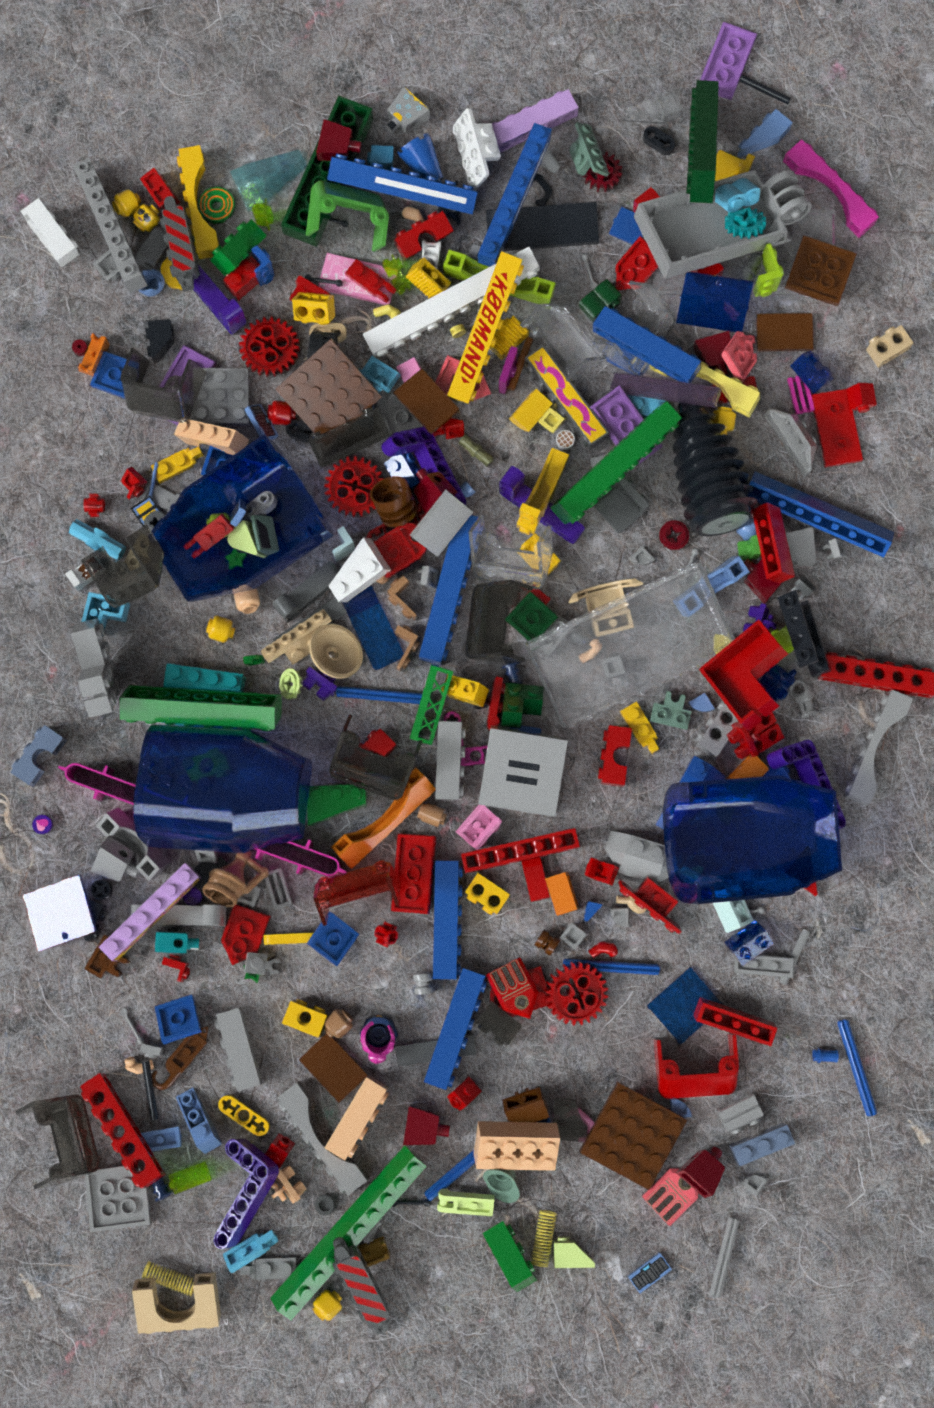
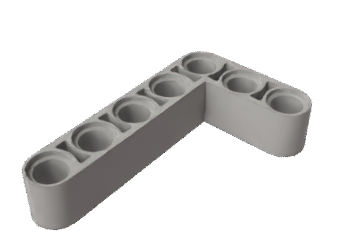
[131,905,226,926]

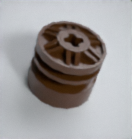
[370,476,418,527]

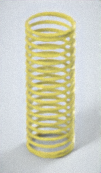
[531,1210,557,1267]
[142,1261,194,1297]

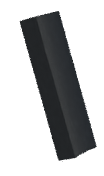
[486,202,599,251]

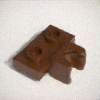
[84,935,130,979]

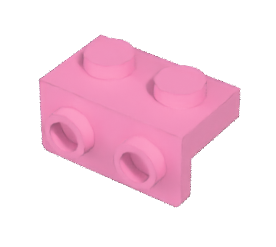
[456,805,502,850]

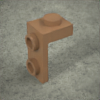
[387,576,417,621]
[395,625,420,672]

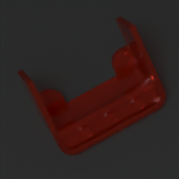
[313,860,401,926]

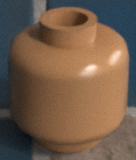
[324,1009,353,1039]

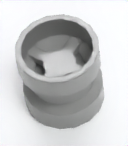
[413,973,434,995]

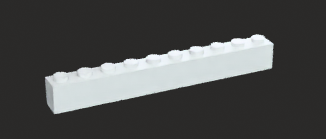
[363,247,540,357]

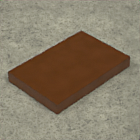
[756,313,814,351]
[393,368,459,435]
[299,1034,368,1103]

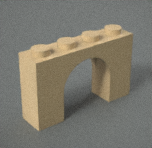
[132,1272,221,1334]

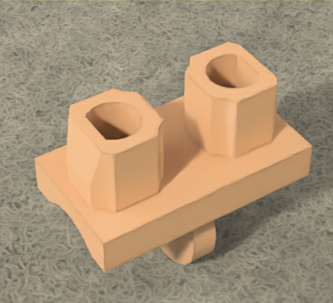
[271,1165,306,1204]

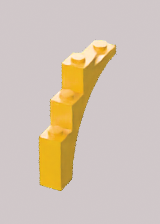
[517,448,569,535]

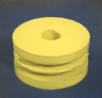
[450,324,466,338]

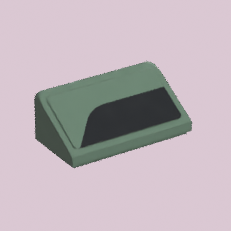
[251,515,279,556]

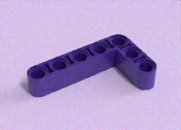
[193,265,247,335]
[381,427,466,506]
[499,466,585,544]
[767,739,846,834]
[214,1138,279,1249]

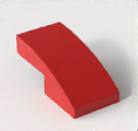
[433,418,464,440]
[521,857,550,902]

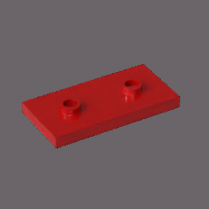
[811,389,863,468]
[391,834,436,914]

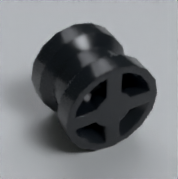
[90,880,113,900]

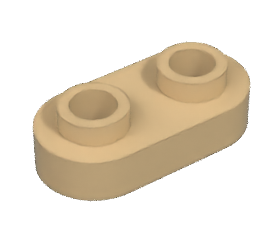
[309,323,347,343]

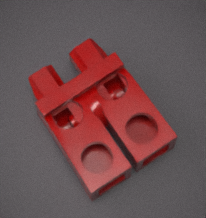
[727,712,785,759]

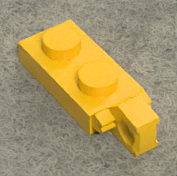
[151,446,203,483]
[620,701,659,754]

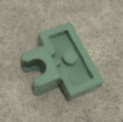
[650,691,692,730]

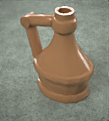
[202,848,269,907]

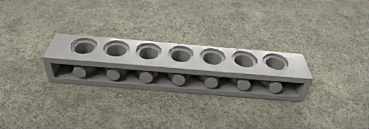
[73,158,148,293]

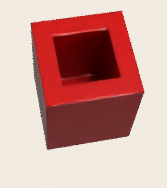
[847,382,877,413]

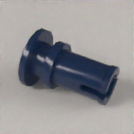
[501,661,522,684]
[152,1178,174,1202]

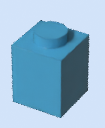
[367,145,394,170]

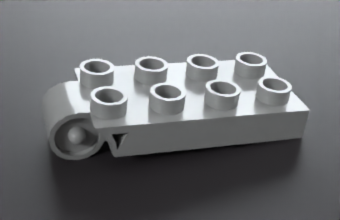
[634,170,812,279]

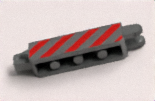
[160,196,200,292]
[333,1237,389,1335]

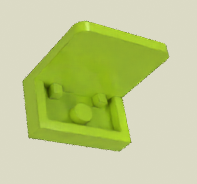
[753,243,784,297]

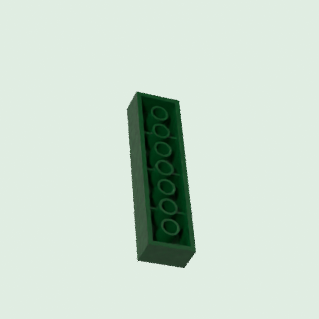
[686,80,719,203]
[281,95,374,247]

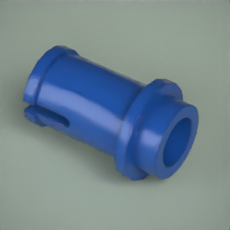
[812,1047,839,1063]

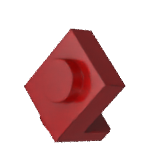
[120,467,147,500]
[585,857,619,886]
[162,954,190,982]
[447,1077,482,1111]
[265,1133,295,1169]

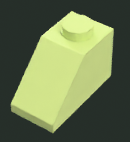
[227,520,267,558]
[553,1236,595,1268]

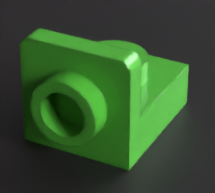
[737,535,761,561]

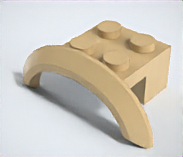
[569,578,643,637]

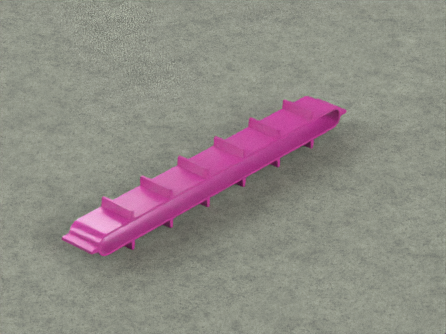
[58,763,348,878]

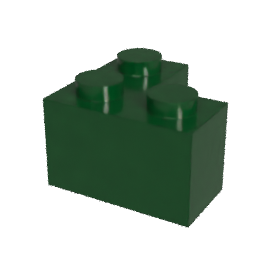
[502,683,544,728]

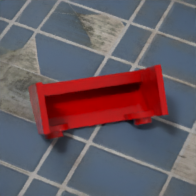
[654,1034,739,1099]

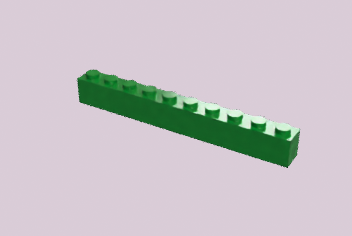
[270,1145,427,1321]

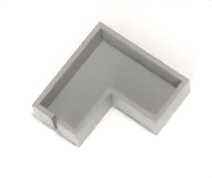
[71,618,121,718]

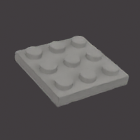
[192,368,249,425]
[84,1163,151,1233]

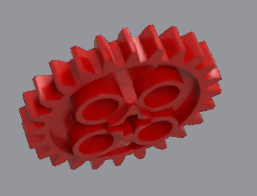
[239,316,300,377]
[324,456,383,518]
[545,961,609,1026]

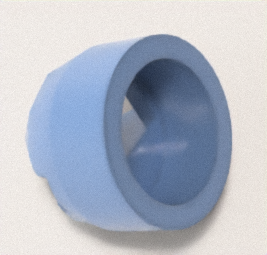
[460,481,475,497]

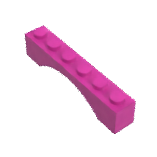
[783,139,879,238]

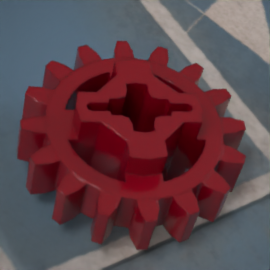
[582,151,622,192]

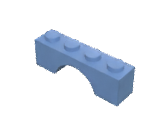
[672,556,750,617]

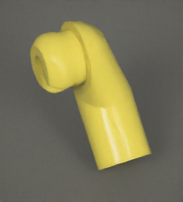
[373,304,401,319]

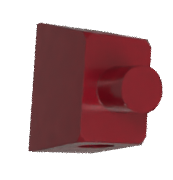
[316,119,362,161]
[693,331,731,376]
[414,468,458,515]
[744,558,781,604]
[403,1105,450,1145]
[676,1146,725,1198]

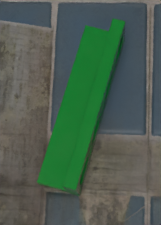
[410,663,453,745]

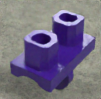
[743,603,777,632]
[302,667,337,701]

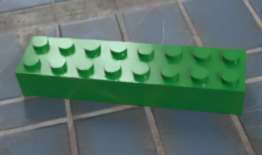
[550,401,682,524]
[119,685,282,731]

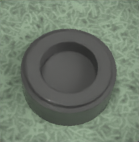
[315,1194,335,1215]

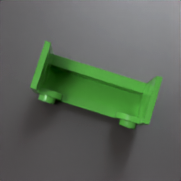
[306,181,389,252]

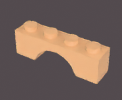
[174,418,249,457]

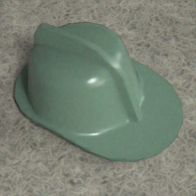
[483,1169,520,1203]

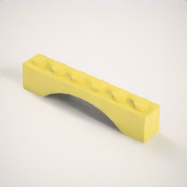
[649,361,760,418]

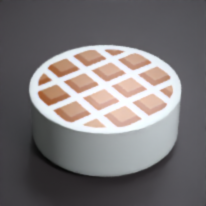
[556,430,575,450]

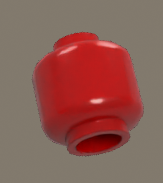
[267,400,296,426]

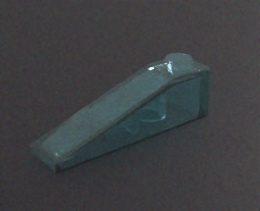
[230,150,307,212]

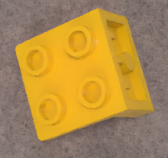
[715,150,755,181]

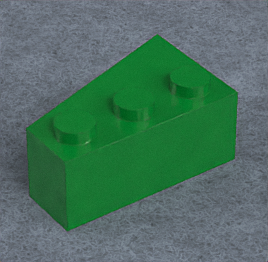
[210,219,267,276]
[307,784,367,827]
[482,1221,537,1292]

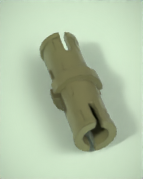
[458,434,495,467]

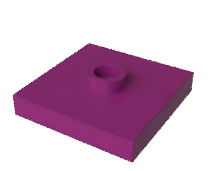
[499,346,518,394]

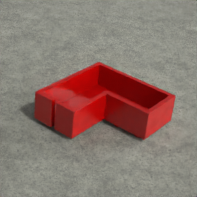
[699,619,788,731]

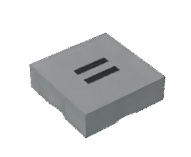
[478,725,568,817]

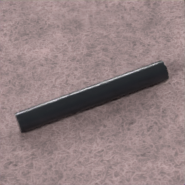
[739,74,791,105]
[142,1060,158,1120]

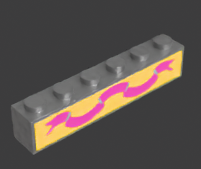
[524,345,609,451]

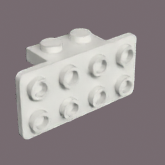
[453,108,501,191]

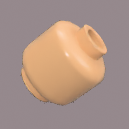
[234,584,260,614]

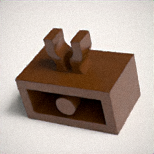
[502,1087,550,1122]

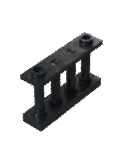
[778,590,831,678]

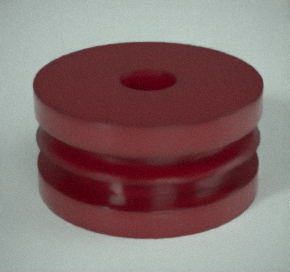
[72,339,88,356]

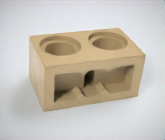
[866,325,914,368]

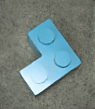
[81,592,130,630]

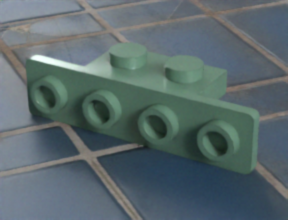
[569,122,609,177]

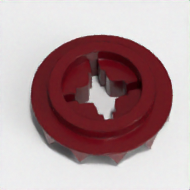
[659,520,689,551]

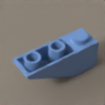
[737,109,793,157]
[176,1087,222,1154]

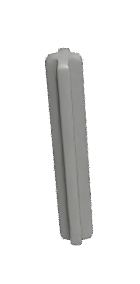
[710,1217,739,1298]

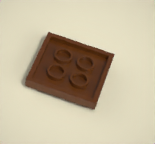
[785,235,857,307]

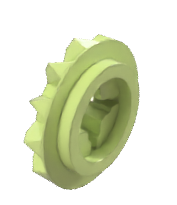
[279,669,303,699]

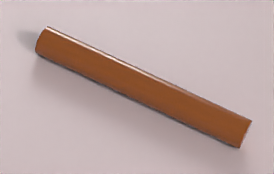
[508,337,533,391]

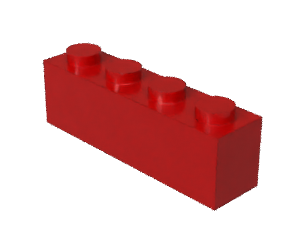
[752,503,795,584]
[693,997,778,1047]

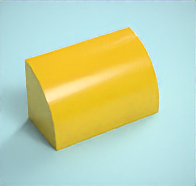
[509,388,553,432]

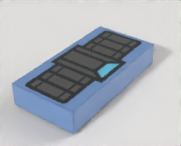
[244,404,279,441]
[230,499,246,527]
[628,1252,672,1293]

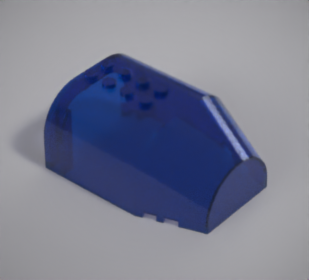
[147,434,335,602]
[133,724,313,853]
[663,775,842,904]

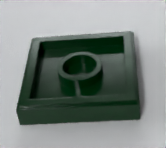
[504,591,558,645]

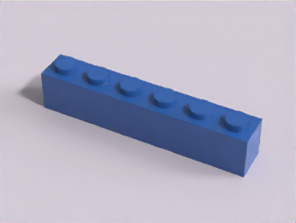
[593,306,701,387]
[433,861,463,980]
[424,968,487,1091]

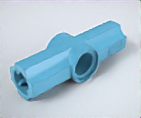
[68,519,127,561]

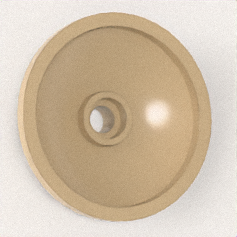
[309,624,363,679]

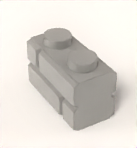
[716,1093,764,1134]

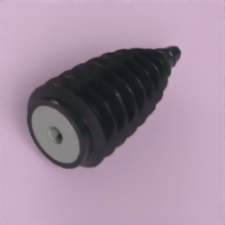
[673,383,758,537]

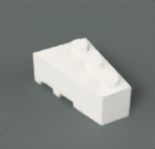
[21,198,79,268]
[329,537,391,602]

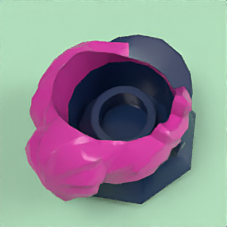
[359,1014,398,1064]

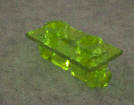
[252,198,274,231]
[382,254,412,295]
[168,1161,212,1194]

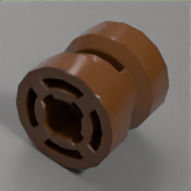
[534,929,560,956]

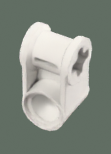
[422,240,441,270]

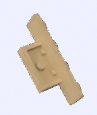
[261,609,332,665]

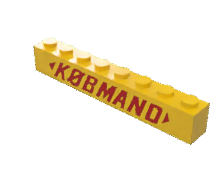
[447,251,524,404]

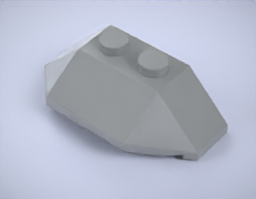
[765,408,817,478]
[605,831,685,884]

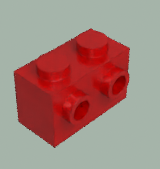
[223,256,260,301]

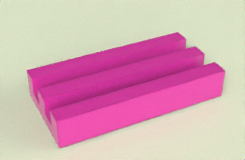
[787,374,815,415]

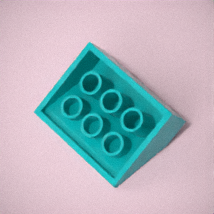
[160,663,246,734]

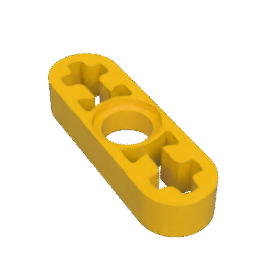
[264,933,313,945]
[218,1095,270,1136]

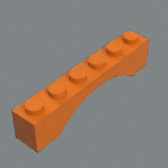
[331,768,436,869]

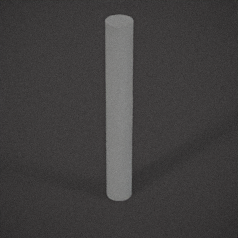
[779,929,810,985]

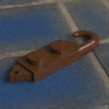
[152,1026,209,1090]

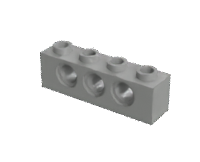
[696,700,738,759]

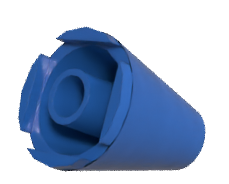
[397,133,443,183]

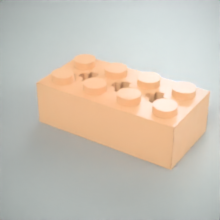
[325,1075,389,1160]
[474,1121,560,1170]

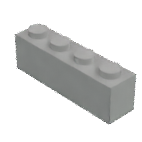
[435,721,466,801]
[214,1007,263,1091]

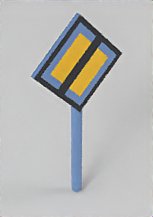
[130,462,162,528]

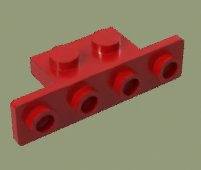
[618,876,682,934]

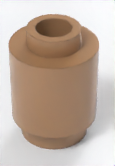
[417,803,447,827]

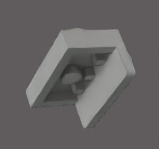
[93,249,136,282]

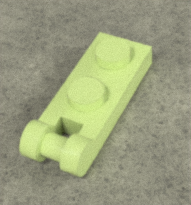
[437,1189,494,1216]

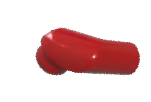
[588,941,618,959]

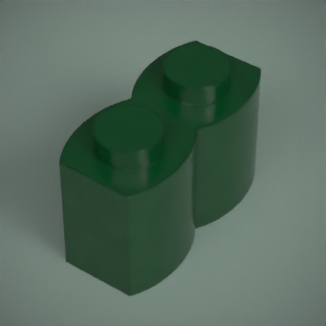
[579,279,622,322]

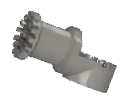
[790,680,818,719]

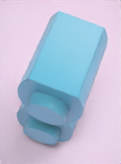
[715,178,760,212]

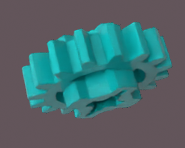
[725,207,766,239]

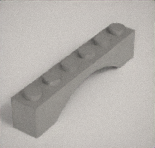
[844,690,913,806]
[278,1082,369,1195]

